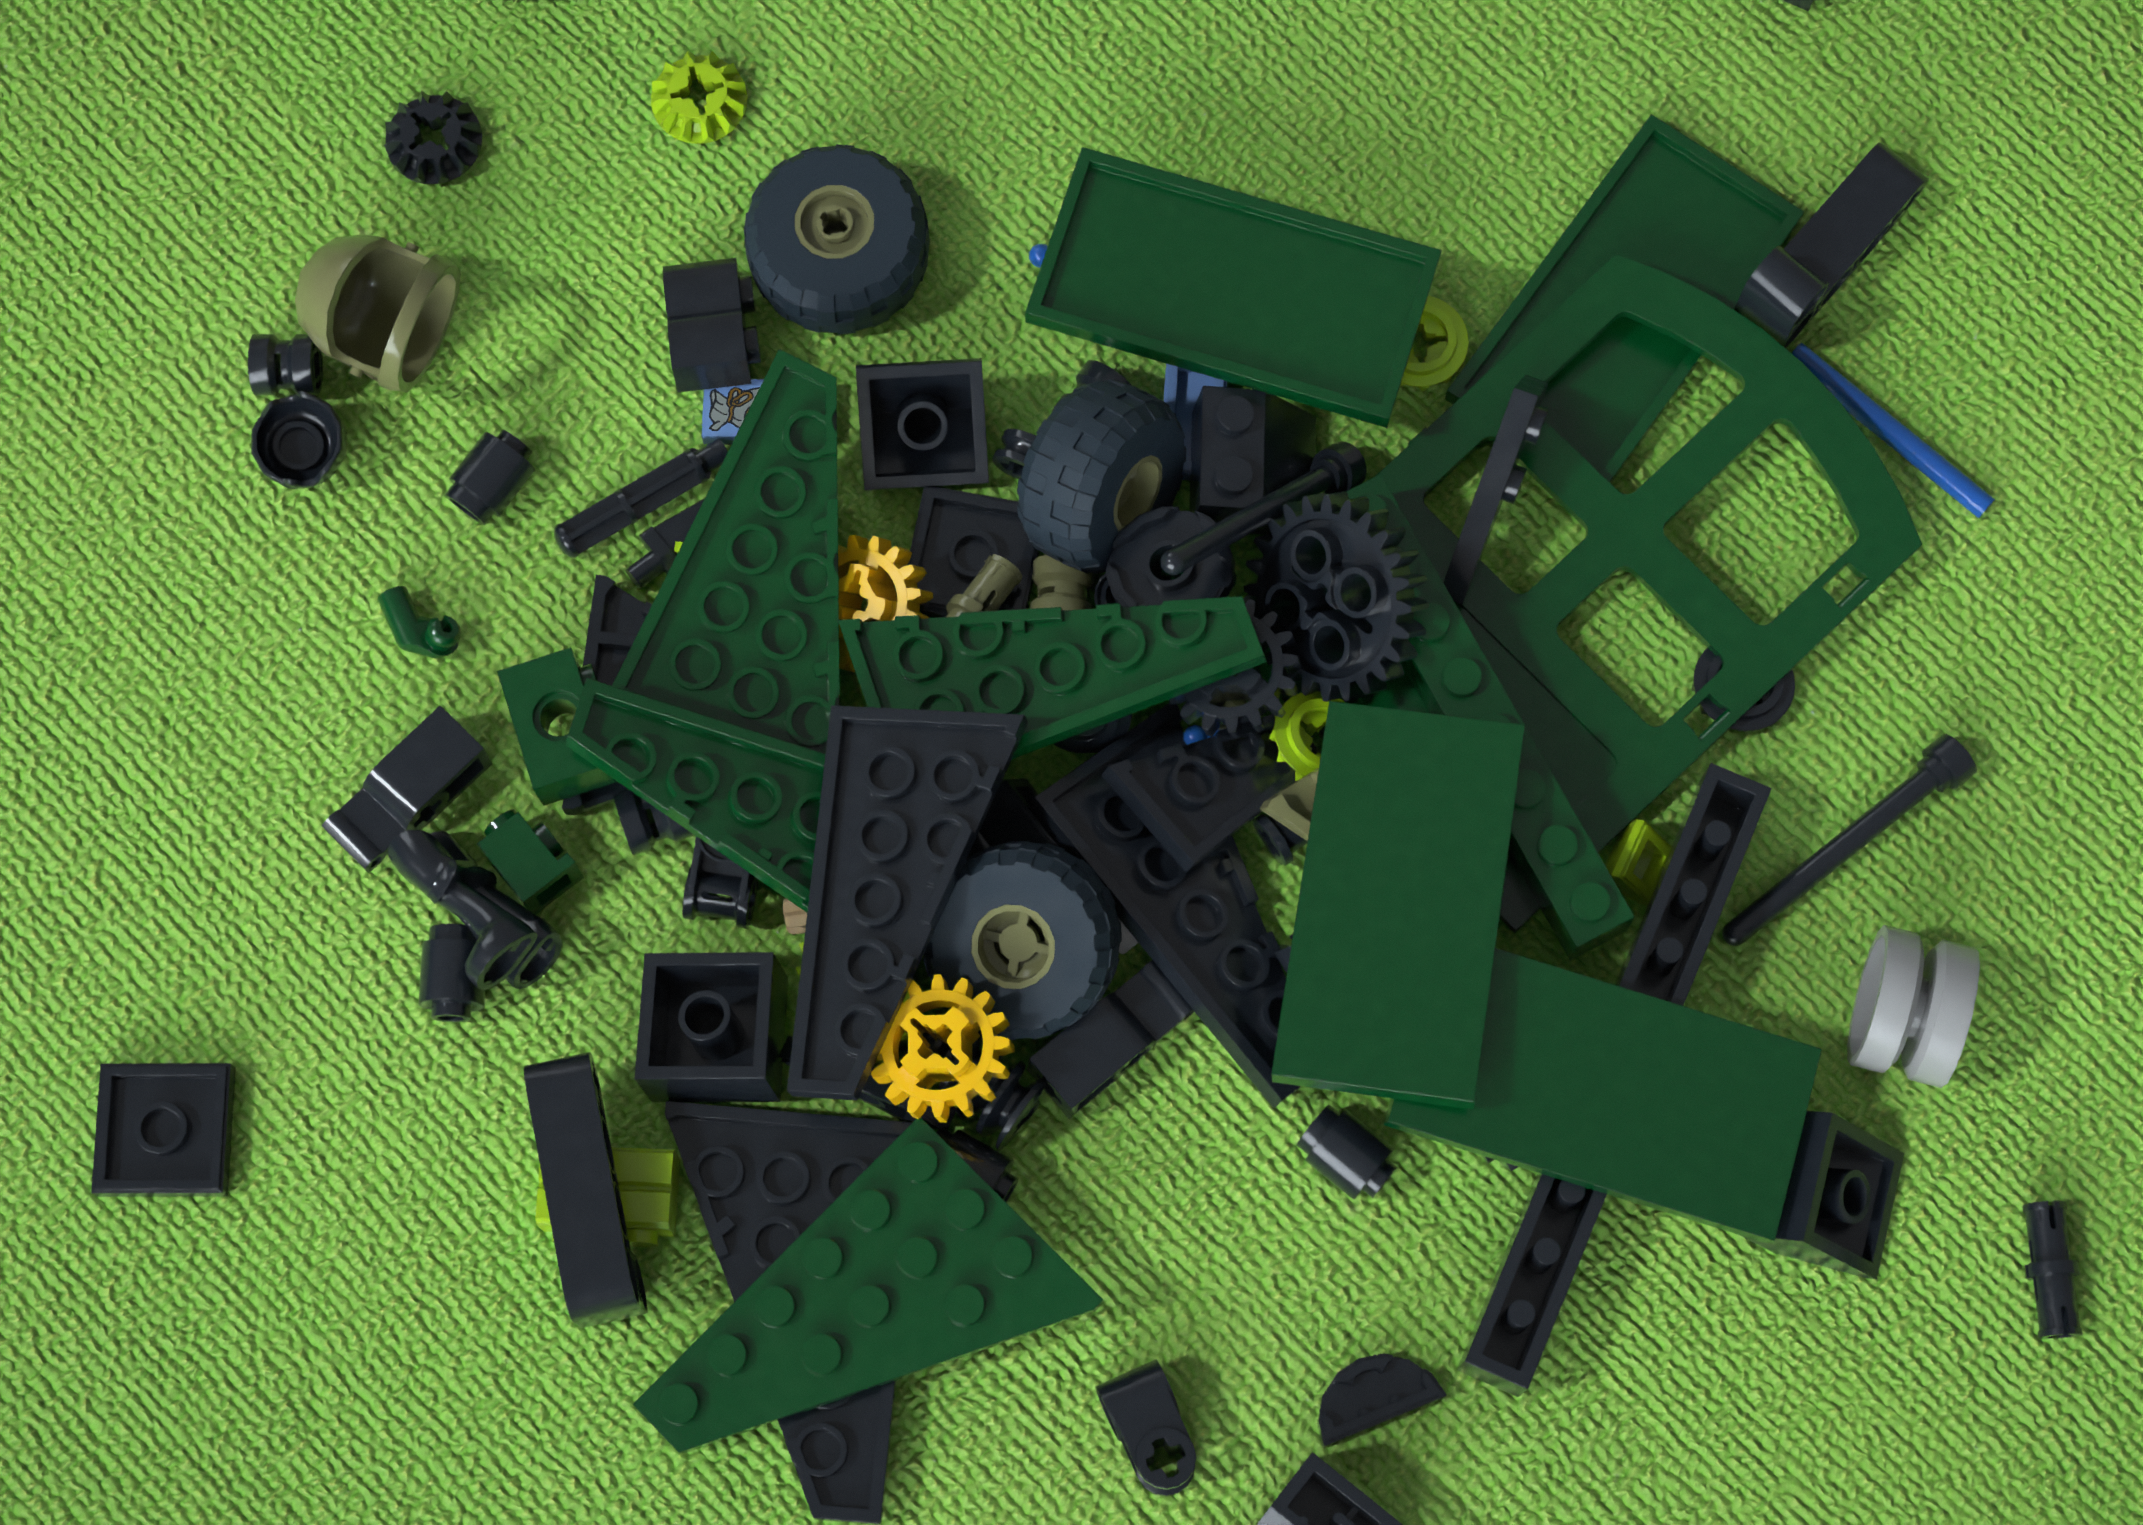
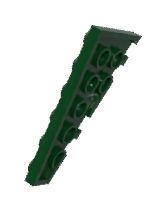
[838,596,1267,759]
[565,678,826,912]

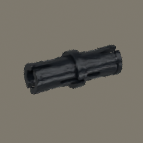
[2022,1201,2083,1339]

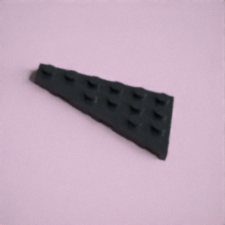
[665,1101,912,1525]

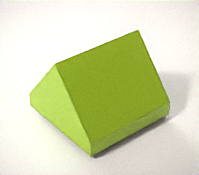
[1605,819,1672,906]

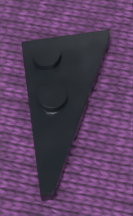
[1443,375,1549,604]

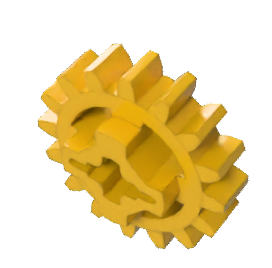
[838,535,933,672]
[871,974,1014,1123]

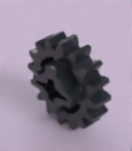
[1169,599,1302,739]

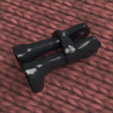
[388,830,562,990]

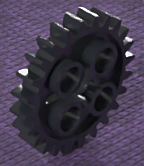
[1244,491,1429,702]

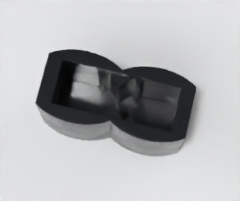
[663,258,761,393]

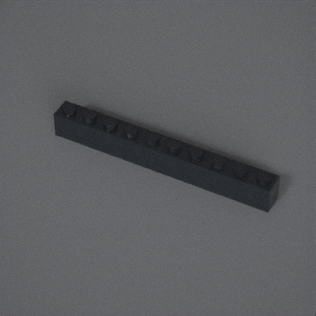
[1457,763,1772,1397]

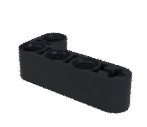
[1734,142,1929,348]
[524,1052,648,1328]

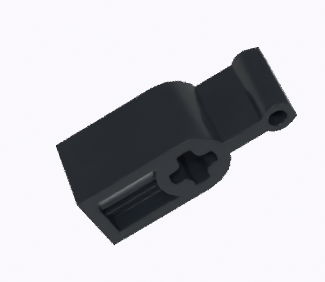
[321,706,493,873]
[1027,960,1195,1119]

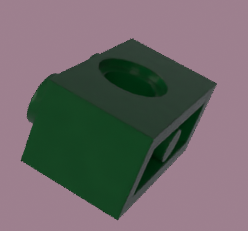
[497,647,617,806]

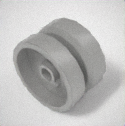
[1847,925,1980,1088]

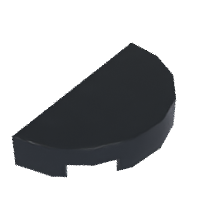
[1317,1353,1447,1448]

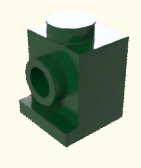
[477,809,584,915]

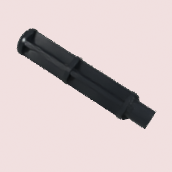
[554,438,728,558]

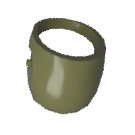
[295,234,461,393]

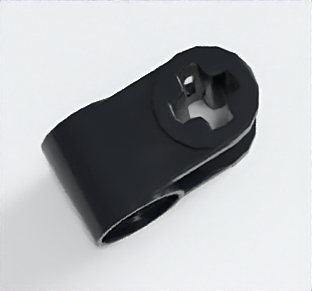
[682,836,758,929]
[1095,1359,1196,1497]

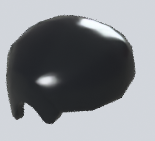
[251,391,347,489]

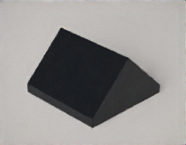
[856,358,989,490]

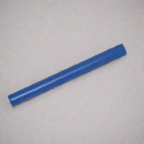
[1792,343,1995,519]

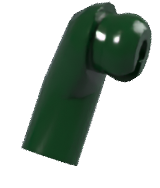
[377,586,461,659]

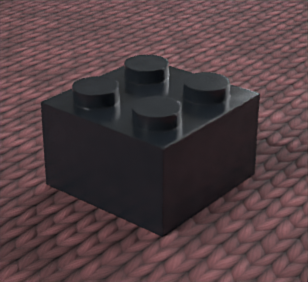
[634,952,788,1102]

